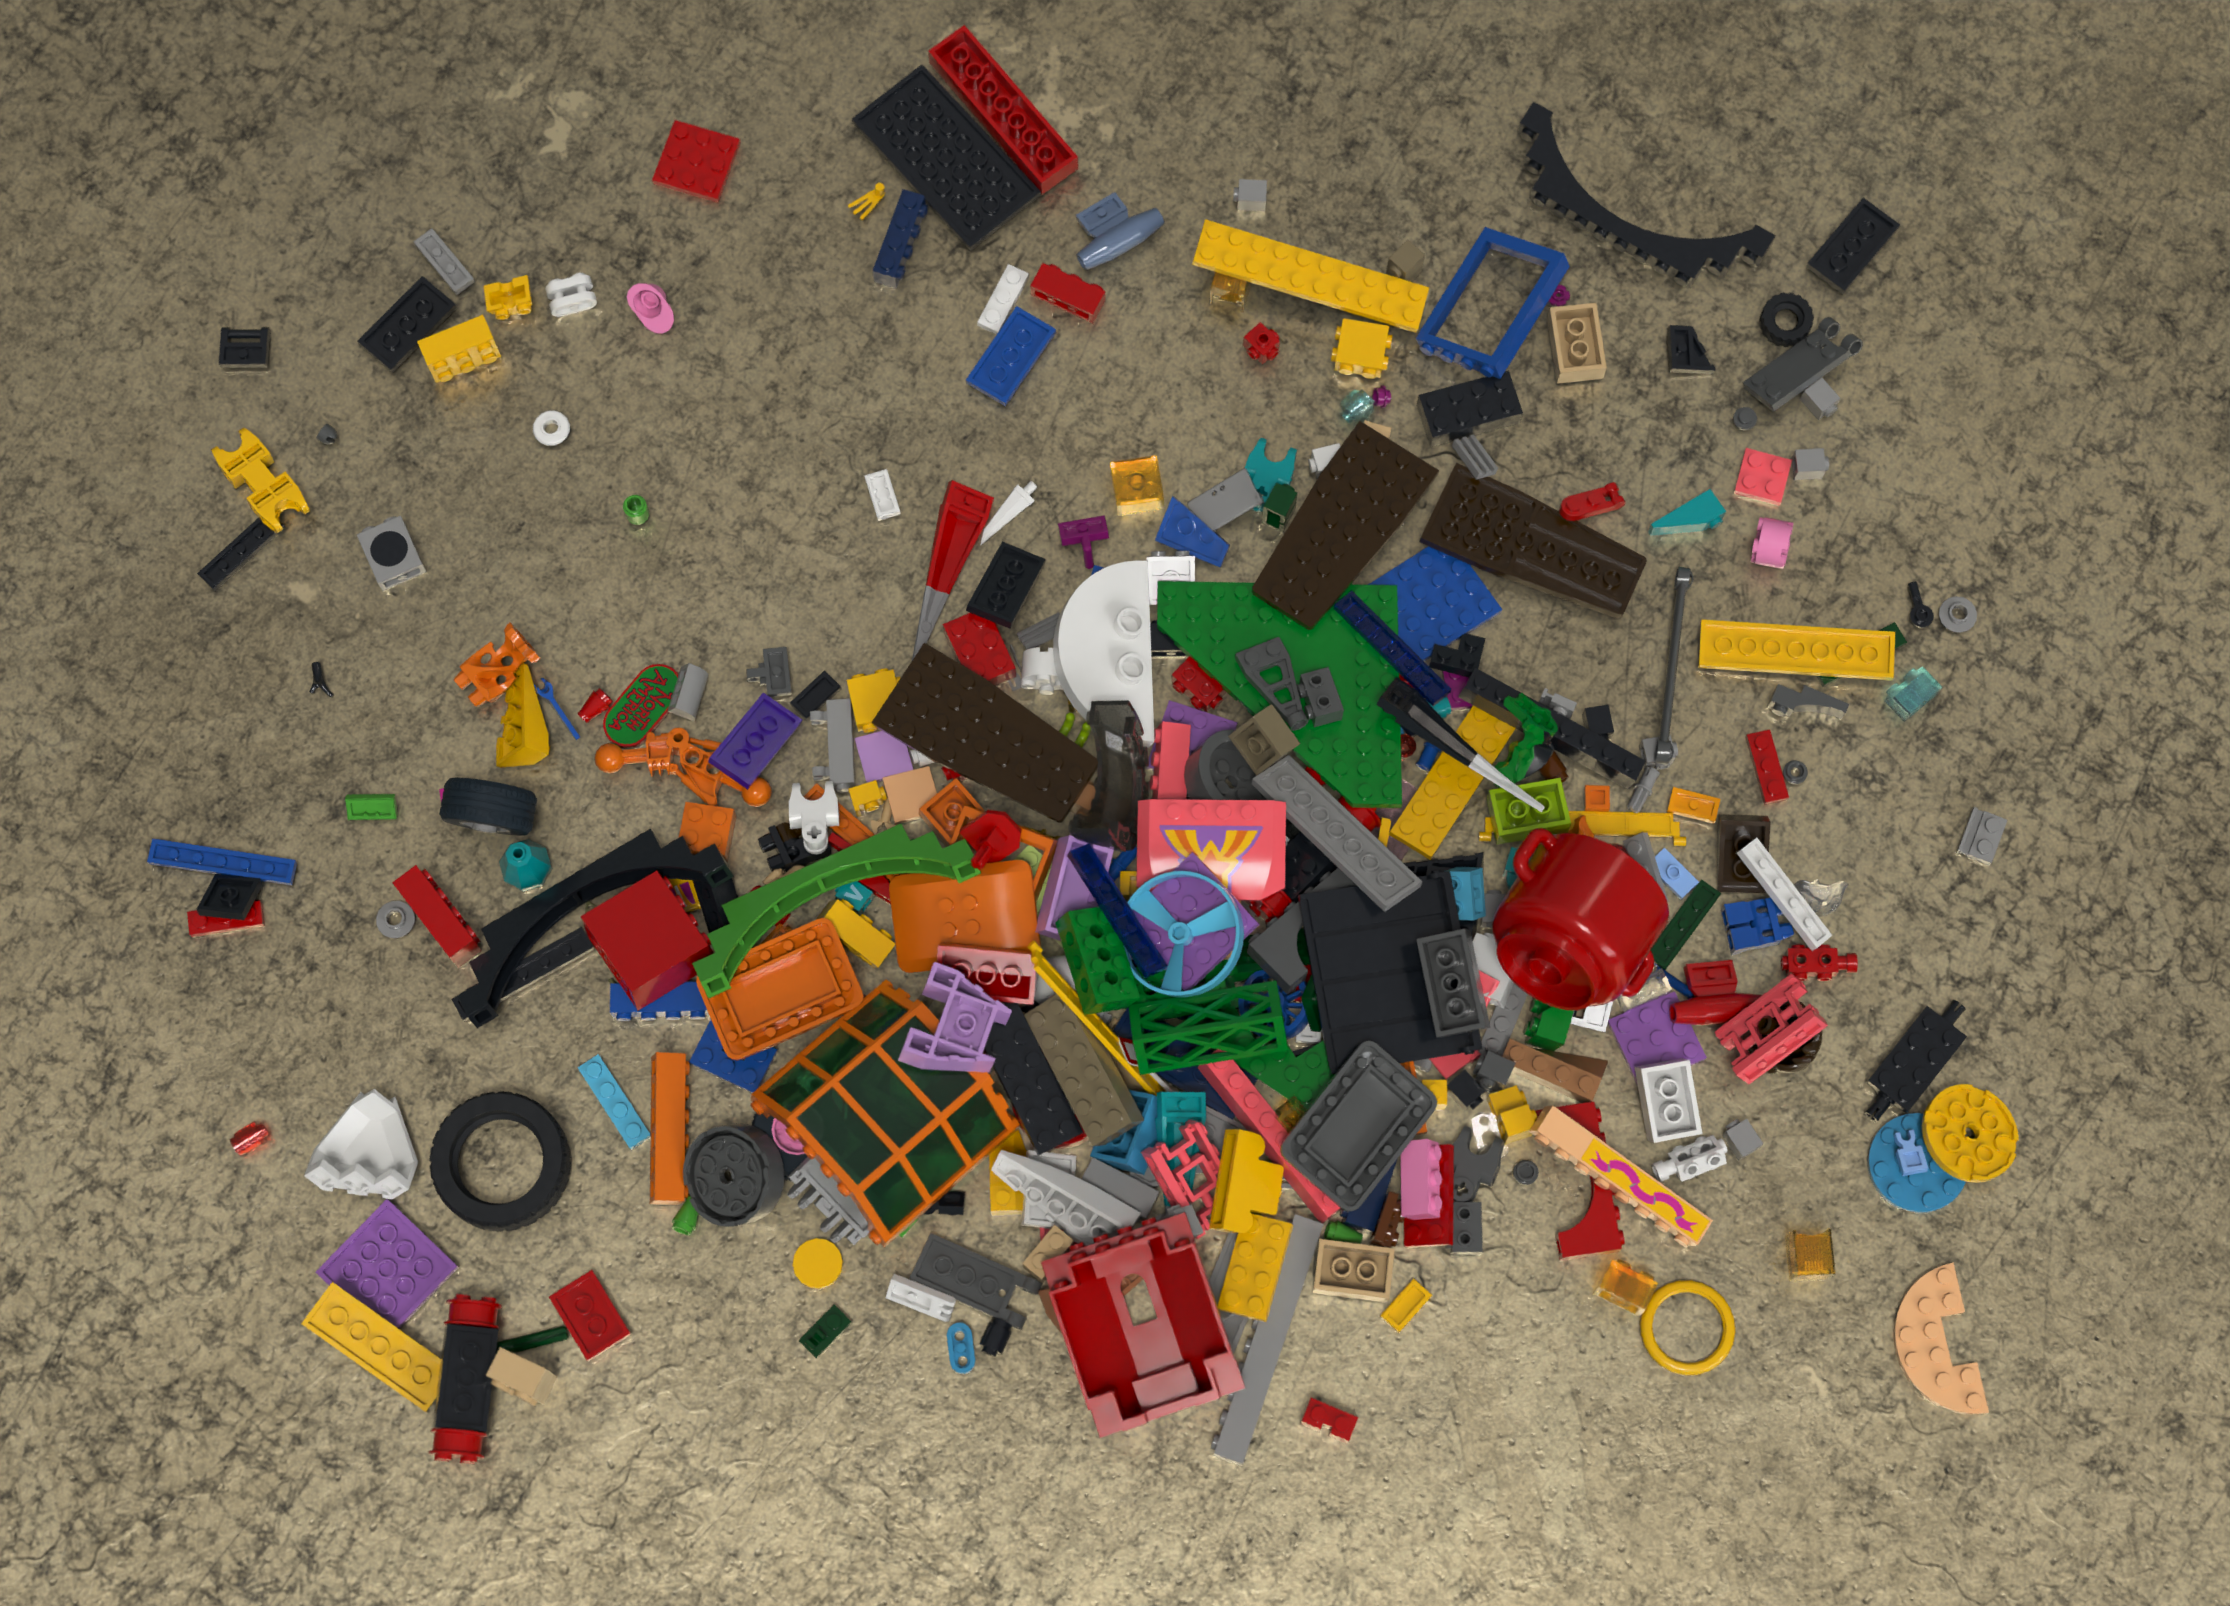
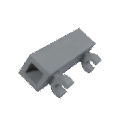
[810,699,856,793]

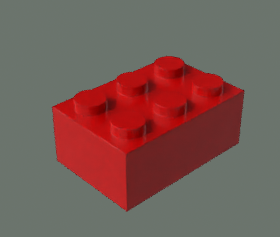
[943,613,1017,686]

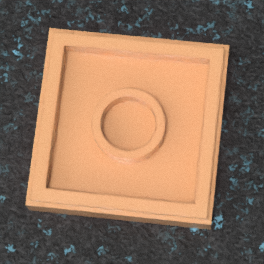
[882,766,937,825]

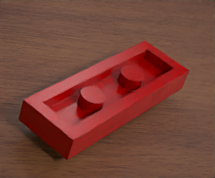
[1745,729,1789,805]
[187,900,265,937]

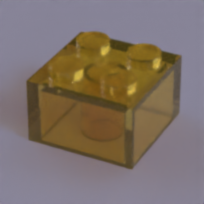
[1110,455,1164,516]
[1593,1259,1658,1317]

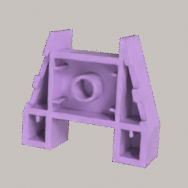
[898,962,1012,1073]

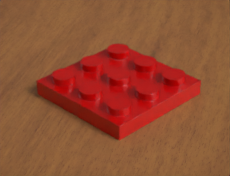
[652,120,741,203]

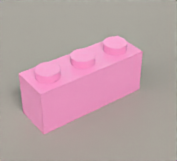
[1401,1139,1442,1220]

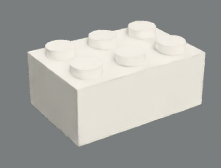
[1635,1058,1702,1143]

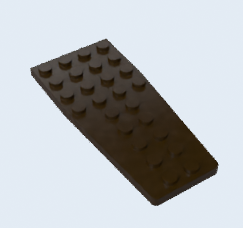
[1252,421,1439,630]
[1419,463,1647,619]
[872,643,1099,823]

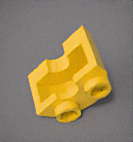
[484,275,532,320]

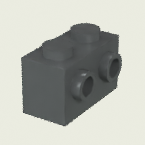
[1297,667,1344,727]
[1472,1051,1516,1093]
[1446,1202,1483,1256]

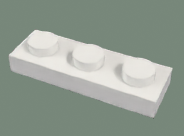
[977,264,1029,335]

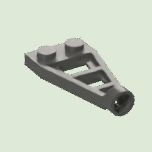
[1235,637,1308,731]

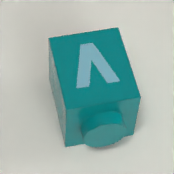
[835,881,875,916]

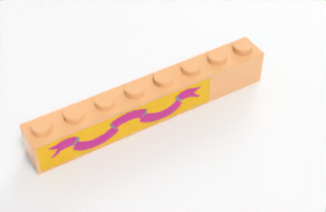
[1529,1106,1713,1247]

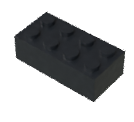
[1416,371,1523,448]

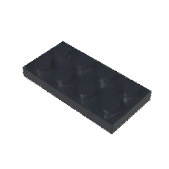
[1806,197,1900,294]
[357,276,457,373]
[966,541,1046,629]

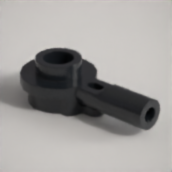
[1908,582,1934,628]

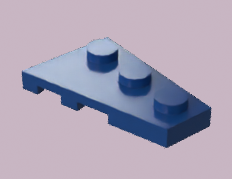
[1155,496,1230,567]

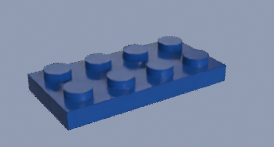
[966,306,1056,407]

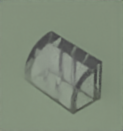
[1617,968,1672,1013]

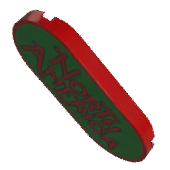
[603,664,678,748]

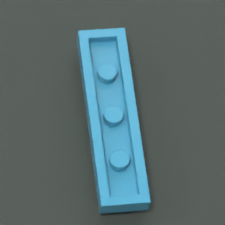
[577,1054,650,1150]

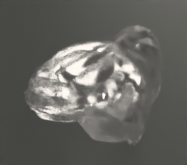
[1794,879,1849,917]

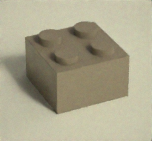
[1228,704,1300,776]

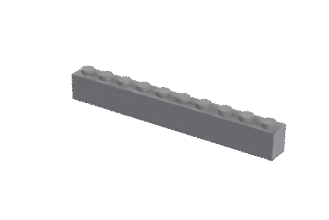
[1210,1214,1324,1466]

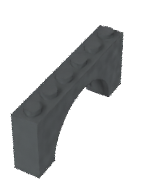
[1247,868,1357,995]

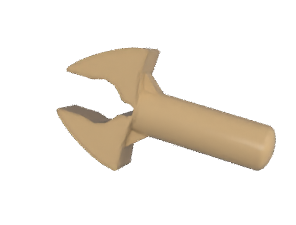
[871,796,896,835]

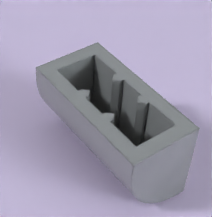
[668,663,708,721]

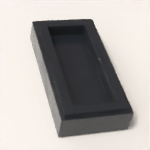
[790,670,842,721]

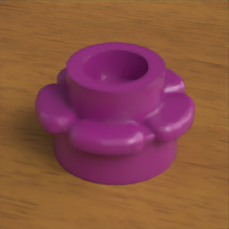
[1549,285,1570,307]
[1372,385,1391,408]

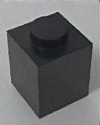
[1582,704,1614,740]
[1447,1070,1485,1112]

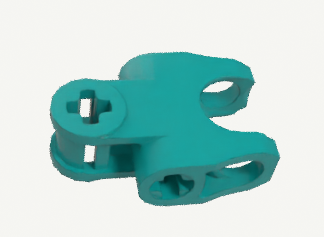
[1245,437,1297,512]

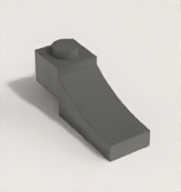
[1767,684,1849,719]

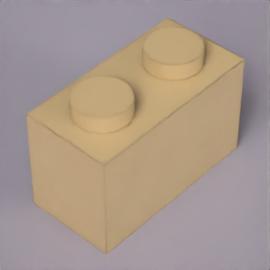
[1022,1225,1075,1284]

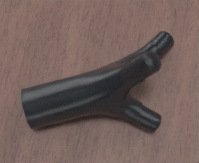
[309,662,334,697]

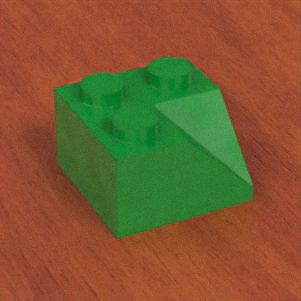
[1523,998,1574,1051]

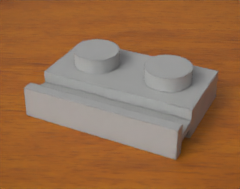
[1539,688,1577,719]
[1956,807,2007,866]

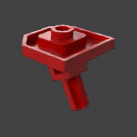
[959,810,1022,870]

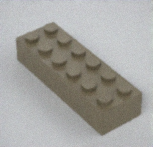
[1024,994,1145,1147]

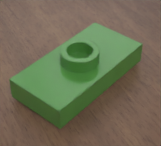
[345,794,398,820]

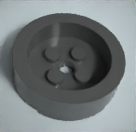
[1184,730,1267,800]
[683,1123,784,1227]

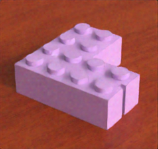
[1035,835,1138,959]

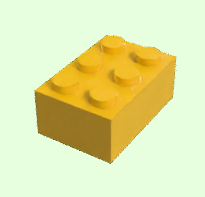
[417,315,501,383]

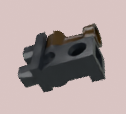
[758,822,832,872]

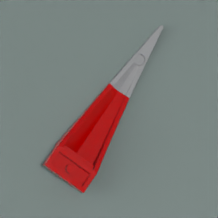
[912,480,994,660]

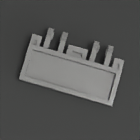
[787,1141,889,1245]

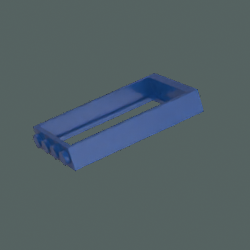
[1416,227,1570,379]

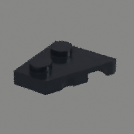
[1667,325,1716,375]

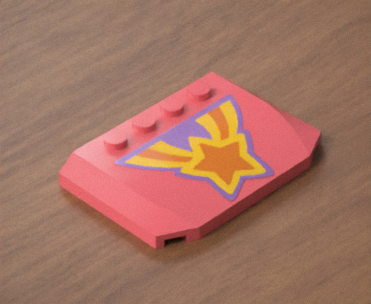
[1136,799,1286,901]

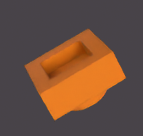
[1584,785,1610,812]

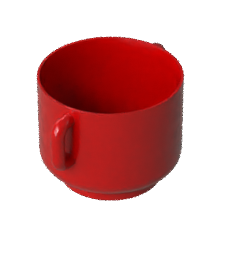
[1492,828,1669,1010]

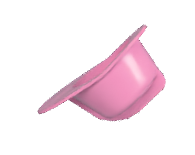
[627,283,674,333]

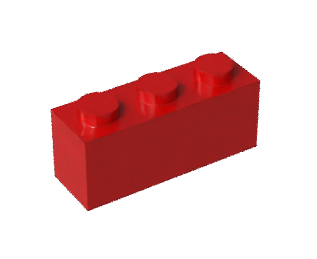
[1030,263,1106,323]

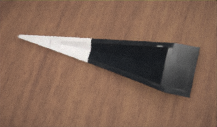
[1376,677,1545,812]

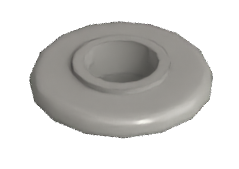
[1939,596,1977,633]
[376,901,415,938]

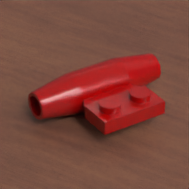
[1669,960,1761,1026]

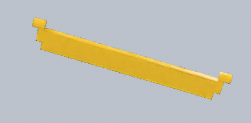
[1478,811,1686,846]
[1027,941,1167,1097]

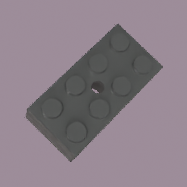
[1416,929,1490,1038]

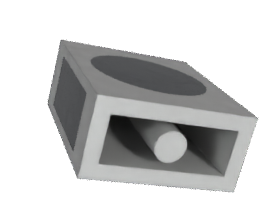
[357,515,426,591]

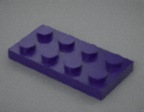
[708,693,802,790]

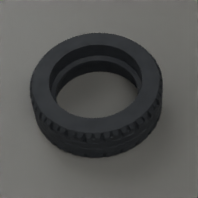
[429,1091,571,1232]

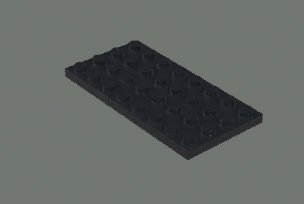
[852,64,1041,251]

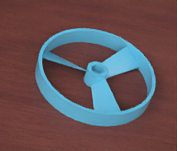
[1119,871,1244,997]

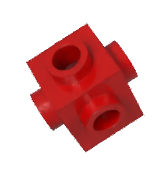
[1243,322,1280,365]

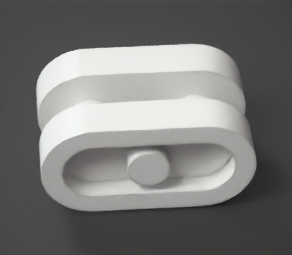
[545,273,597,317]

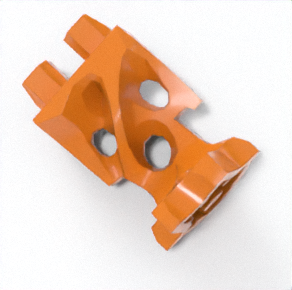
[453,622,541,707]

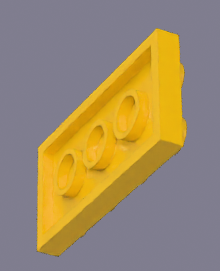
[1217,1213,1293,1322]

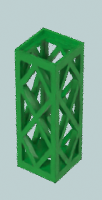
[1129,980,1288,1075]

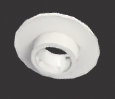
[533,411,570,446]

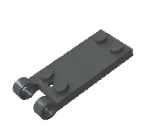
[1743,317,1863,412]
[909,1233,1042,1330]

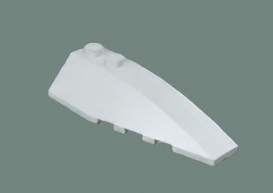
[991,1150,1141,1246]

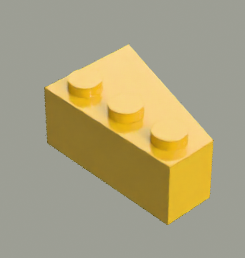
[816,899,896,968]

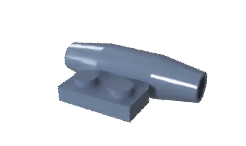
[1076,192,1165,270]

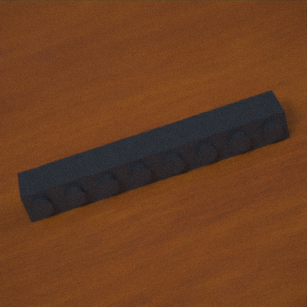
[1458,668,1646,790]

